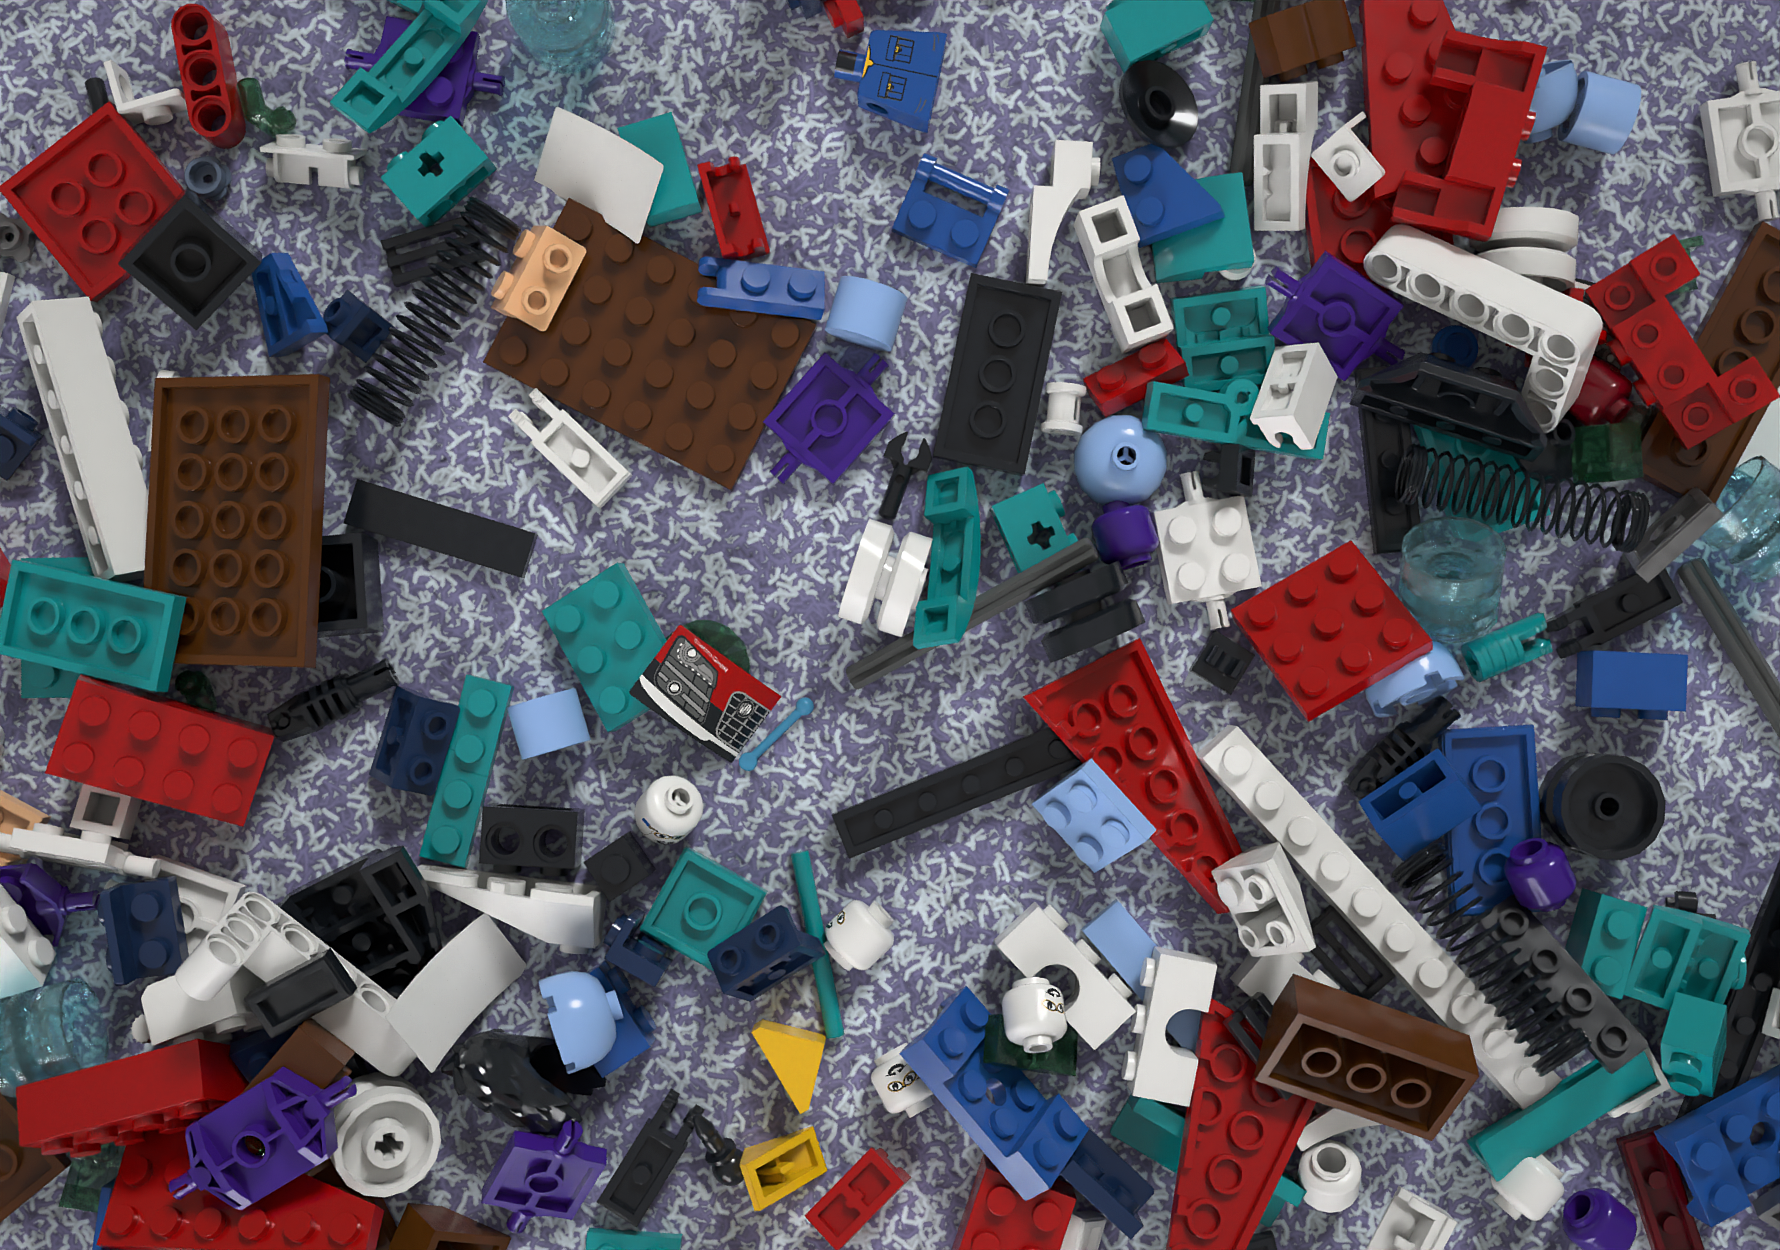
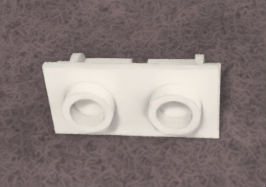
[260,134,367,189]

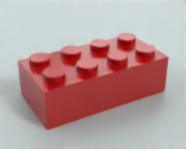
[45,674,275,827]
[16,1038,249,1158]
[951,1154,1077,1250]

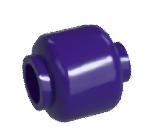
[1091,500,1159,570]
[1504,838,1577,912]
[1562,1188,1637,1250]

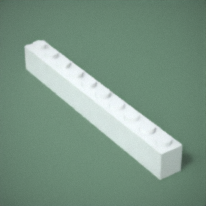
[1196,725,1562,1110]

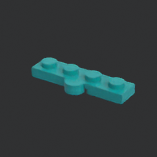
[1142,379,1330,460]
[419,674,514,868]

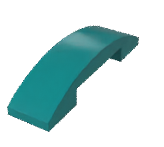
[330,0,488,134]
[913,466,981,649]

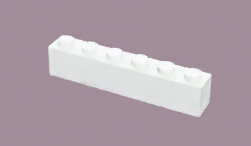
[16,297,149,582]

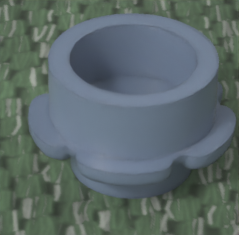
[184,156,232,202]

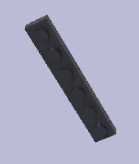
[832,727,1082,859]

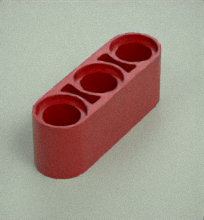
[171,4,246,149]

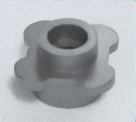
[0,213,35,263]

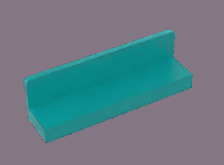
[1466,1051,1658,1182]
[1110,1094,1307,1227]

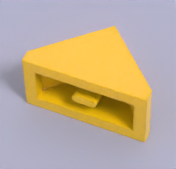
[751,1019,826,1114]
[740,1126,828,1211]

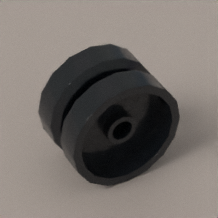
[1024,561,1145,663]
[1539,752,1666,860]

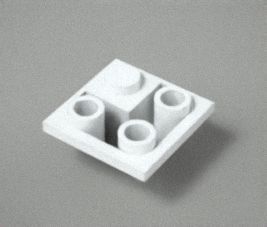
[1211,842,1316,957]

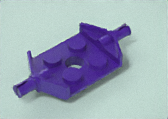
[0,863,100,947]
[169,1066,357,1210]

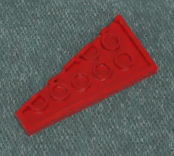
[1359,0,1467,204]
[1023,638,1243,914]
[1166,998,1316,1250]
[96,1130,384,1250]

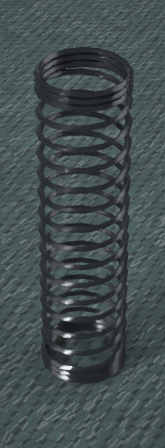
[347,197,522,427]
[1394,443,1650,553]
[1391,842,1592,1077]

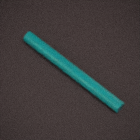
[790,850,845,1039]

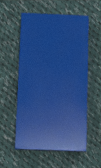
[1438,724,1543,917]

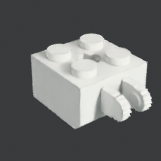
[130,965,266,1046]

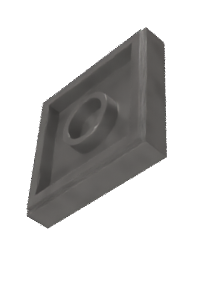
[1624,487,1724,583]

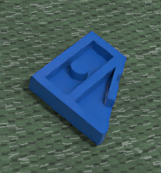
[252,253,328,357]

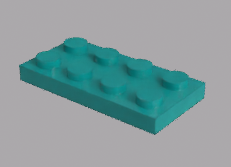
[0,559,187,692]

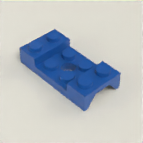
[899,986,1089,1201]
[1654,1064,1780,1227]

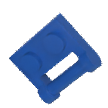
[892,153,1010,268]

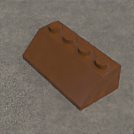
[1254,974,1479,1141]

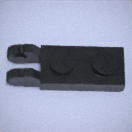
[1545,568,1683,659]
[597,1089,705,1227]

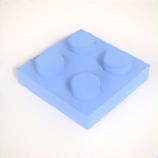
[1032,758,1157,873]

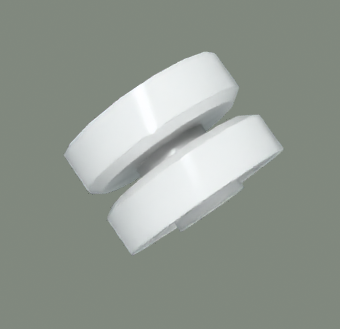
[1469,207,1579,292]
[838,519,933,637]
[330,1072,441,1197]

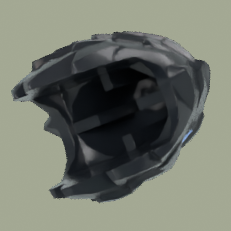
[441,1029,607,1137]

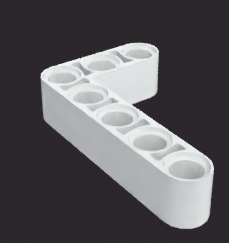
[1363,224,1603,433]
[175,892,417,1077]

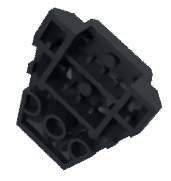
[276,846,442,999]

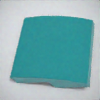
[1151,172,1255,284]
[1170,285,1275,391]
[1623,905,1751,1011]

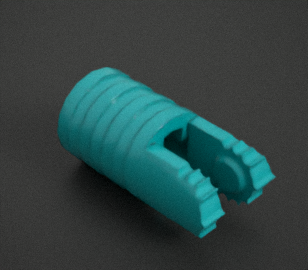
[1461,613,1553,682]

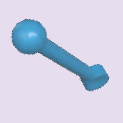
[739,697,814,771]

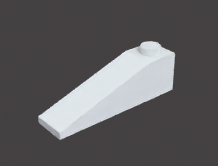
[417,864,607,954]

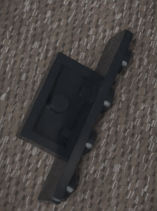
[1478,895,1648,1074]

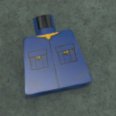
[834,30,947,133]

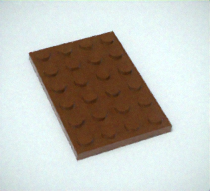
[483,198,817,491]
[144,374,330,668]

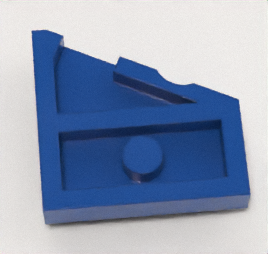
[1112,143,1225,248]

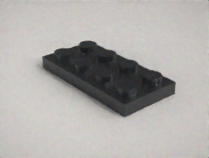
[933,273,1062,476]

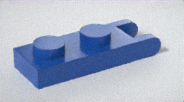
[697,257,825,320]

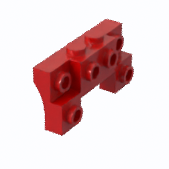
[1388,29,1548,243]
[1584,234,1780,450]

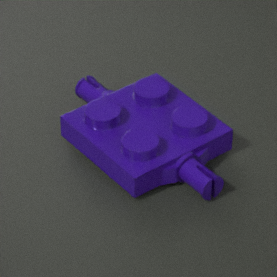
[344,16,505,127]
[1265,251,1405,381]
[763,352,895,485]
[481,1120,607,1234]

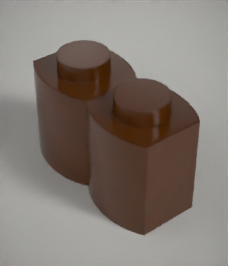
[1248,0,1357,83]

